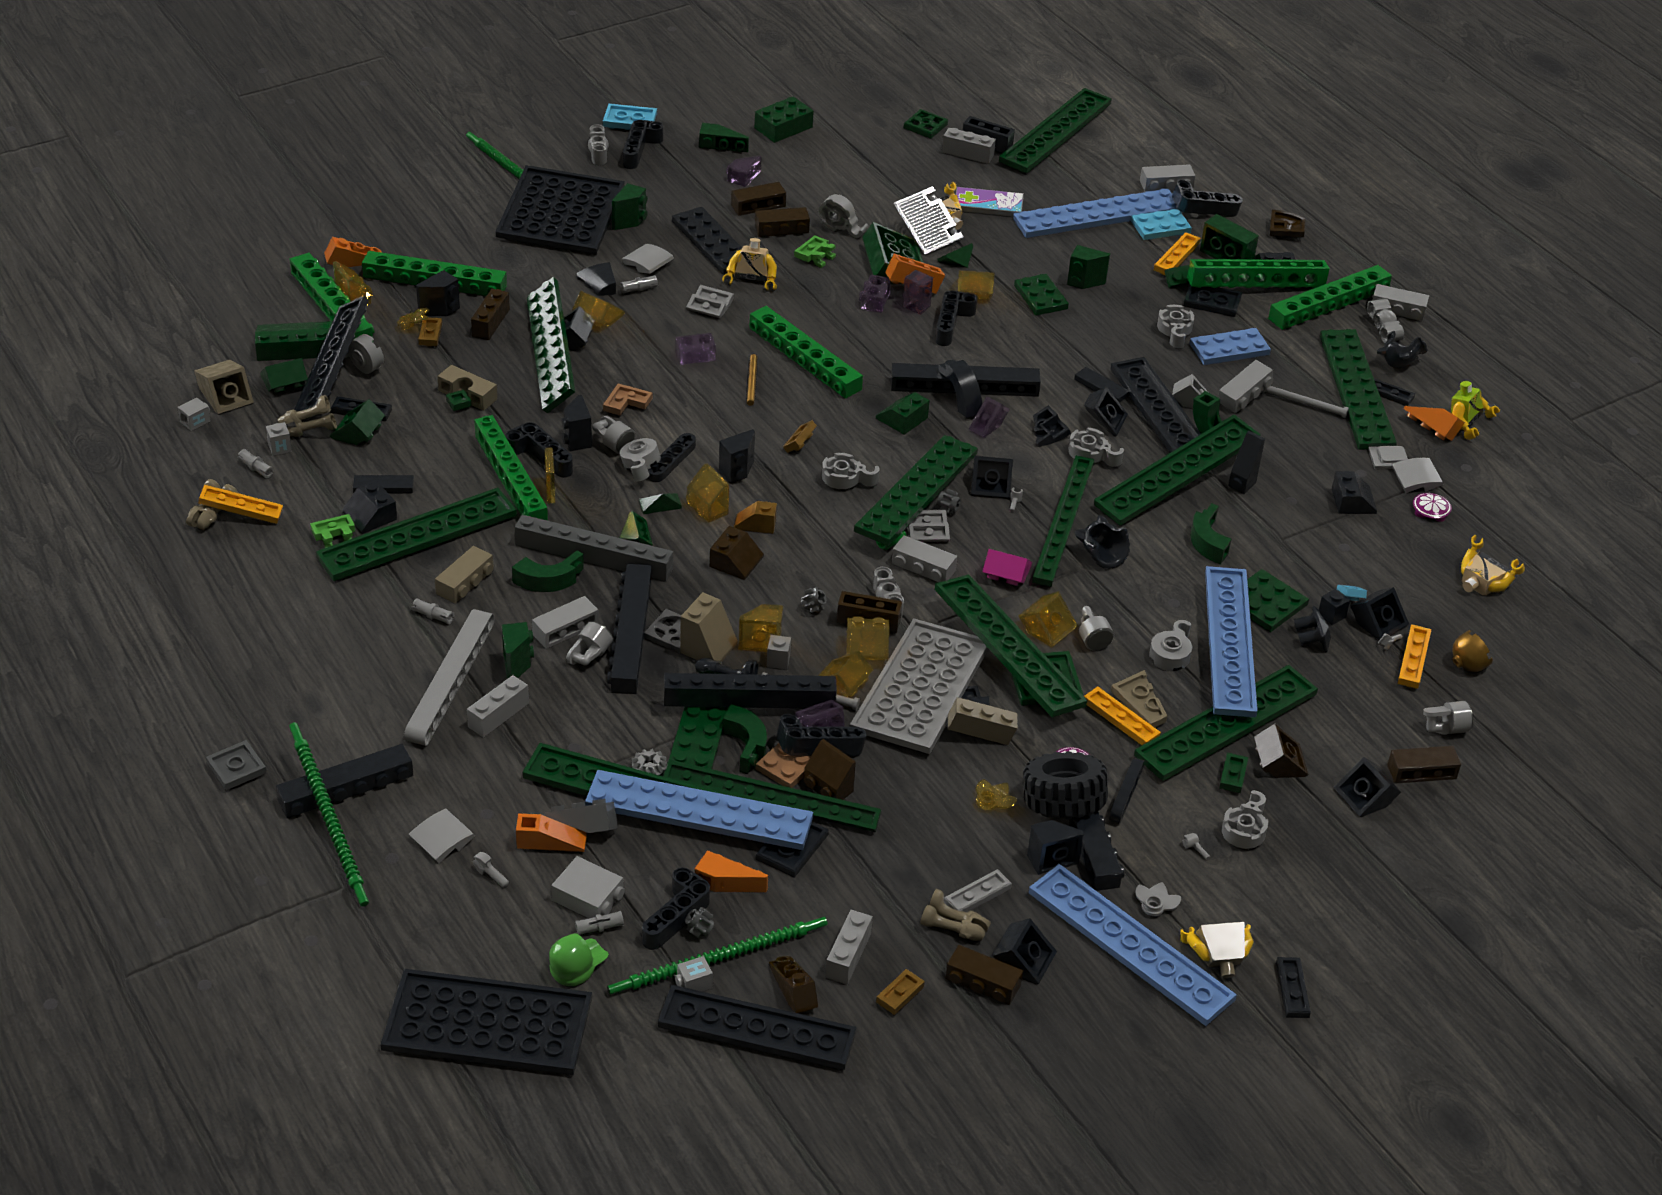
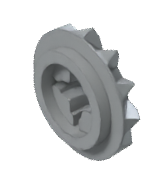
[632,748,667,775]

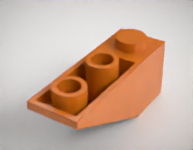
[324,237,381,268]
[1403,406,1465,441]
[516,813,587,852]
[694,850,768,892]

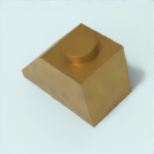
[734,501,777,534]

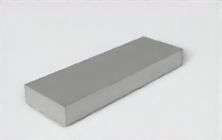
[944,869,1012,912]

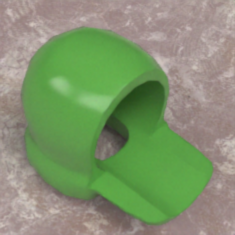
[549,933,609,986]

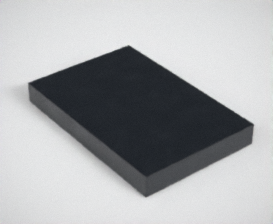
[1183,285,1242,317]
[756,822,829,878]

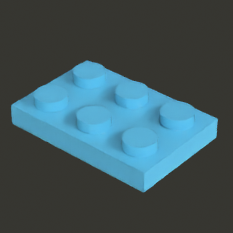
[603,104,657,130]
[1131,209,1192,240]

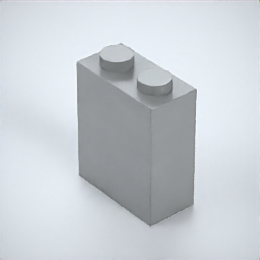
[551,856,625,918]

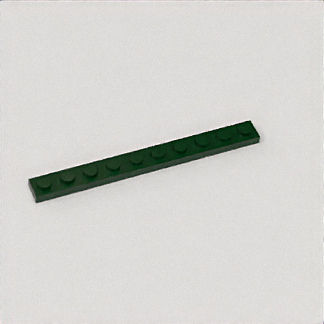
[1032,455,1094,587]
[663,759,881,832]

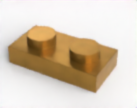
[418,317,442,346]
[783,420,817,453]
[876,969,925,1015]

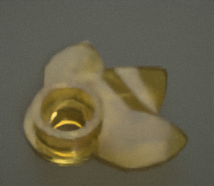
[397,308,429,330]
[976,779,1017,810]

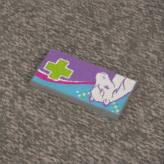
[956,187,1024,217]

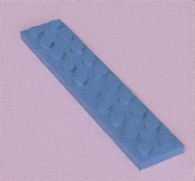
[1013,189,1181,238]
[1205,566,1257,717]
[585,770,813,850]
[1029,864,1237,1026]

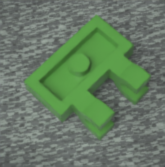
[794,235,836,268]
[310,514,355,548]

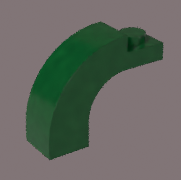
[1193,391,1222,434]
[1190,503,1232,565]
[512,551,584,592]
[723,704,767,774]

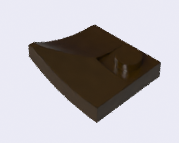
[1270,210,1305,237]

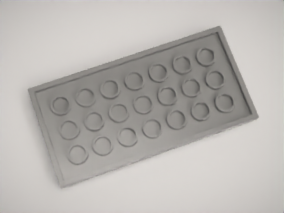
[850,618,988,754]

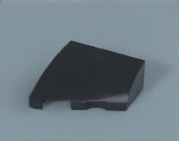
[576,262,616,296]
[1033,405,1071,447]

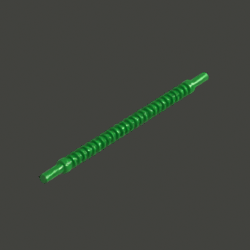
[466,132,523,179]
[289,722,369,907]
[607,917,828,995]

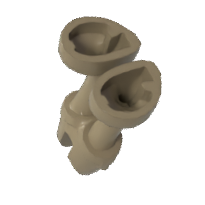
[277,395,337,437]
[186,479,238,530]
[920,889,991,941]

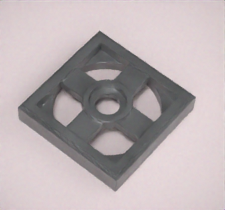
[644,609,681,653]

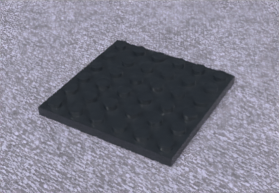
[495,165,625,254]

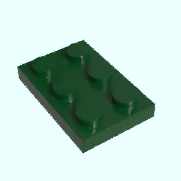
[1014,274,1069,316]

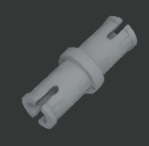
[620,275,658,294]
[237,449,274,478]
[412,598,454,624]
[575,911,624,935]

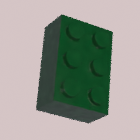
[754,96,814,143]
[1200,214,1259,260]

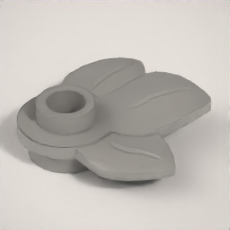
[1135,882,1181,916]

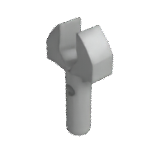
[472,852,509,888]

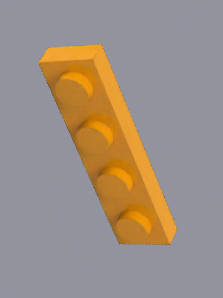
[1154,232,1201,275]
[198,485,283,524]
[1397,624,1431,689]
[1084,687,1161,745]

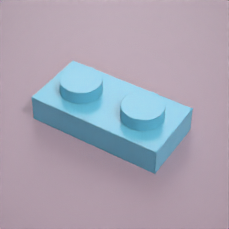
[1337,585,1367,601]

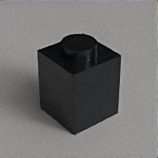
[1319,589,1350,625]

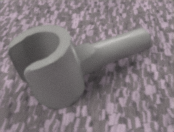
[1009,488,1023,512]
[1378,634,1402,650]
[1182,833,1210,860]

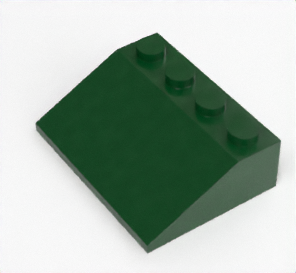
[862,222,924,284]
[255,321,332,361]

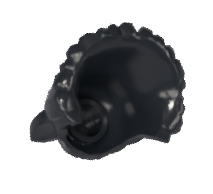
[1377,331,1428,368]
[1075,515,1130,569]

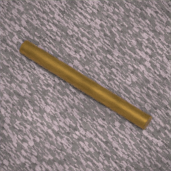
[747,354,757,406]

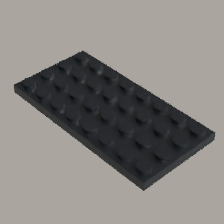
[380,969,592,1075]

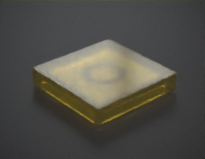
[545,448,555,503]

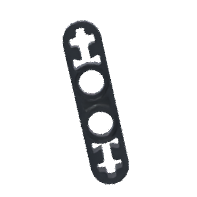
[648,433,696,482]
[1110,757,1145,823]

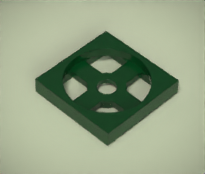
[903,109,948,139]

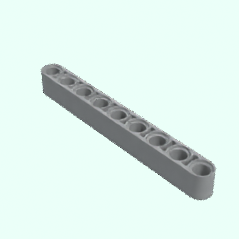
[404,609,494,746]

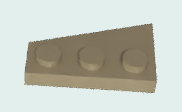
[1111,670,1167,728]

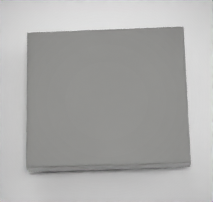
[1368,446,1408,469]

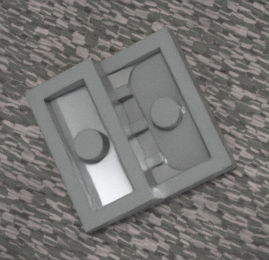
[622,244,674,274]
[686,285,734,318]
[1392,458,1443,493]
[907,510,950,542]
[409,809,475,863]

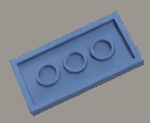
[1190,328,1271,365]

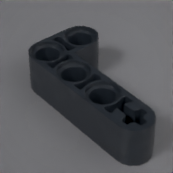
[623,120,663,169]
[1172,180,1243,216]
[936,291,977,346]
[505,422,573,478]
[776,714,867,756]
[642,867,710,950]

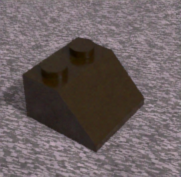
[709,526,764,580]
[1254,724,1309,778]
[804,739,856,800]

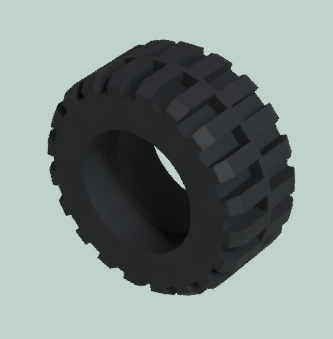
[1023,751,1108,819]

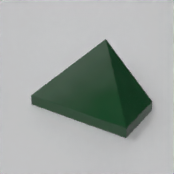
[937,243,973,268]
[639,493,682,514]
[619,511,653,546]

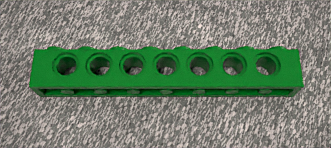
[362,251,507,296]
[289,253,375,342]
[1187,259,1330,288]
[1268,265,1392,330]
[749,306,863,399]
[474,415,548,521]

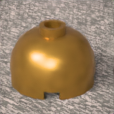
[1452,630,1493,672]

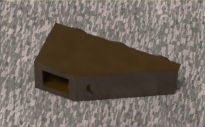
[769,956,818,1013]

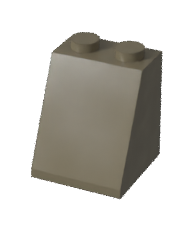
[194,360,254,414]
[680,592,737,662]

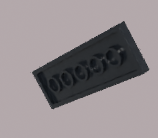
[672,207,742,275]

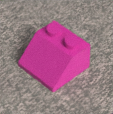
[983,549,1032,586]

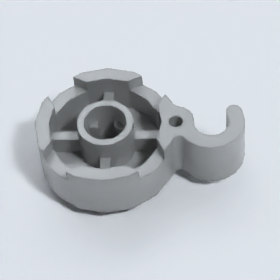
[818,194,868,238]
[1157,304,1194,348]
[345,334,384,374]
[1068,428,1124,467]
[620,438,661,482]
[822,453,879,489]
[1149,620,1192,671]
[1222,790,1268,849]

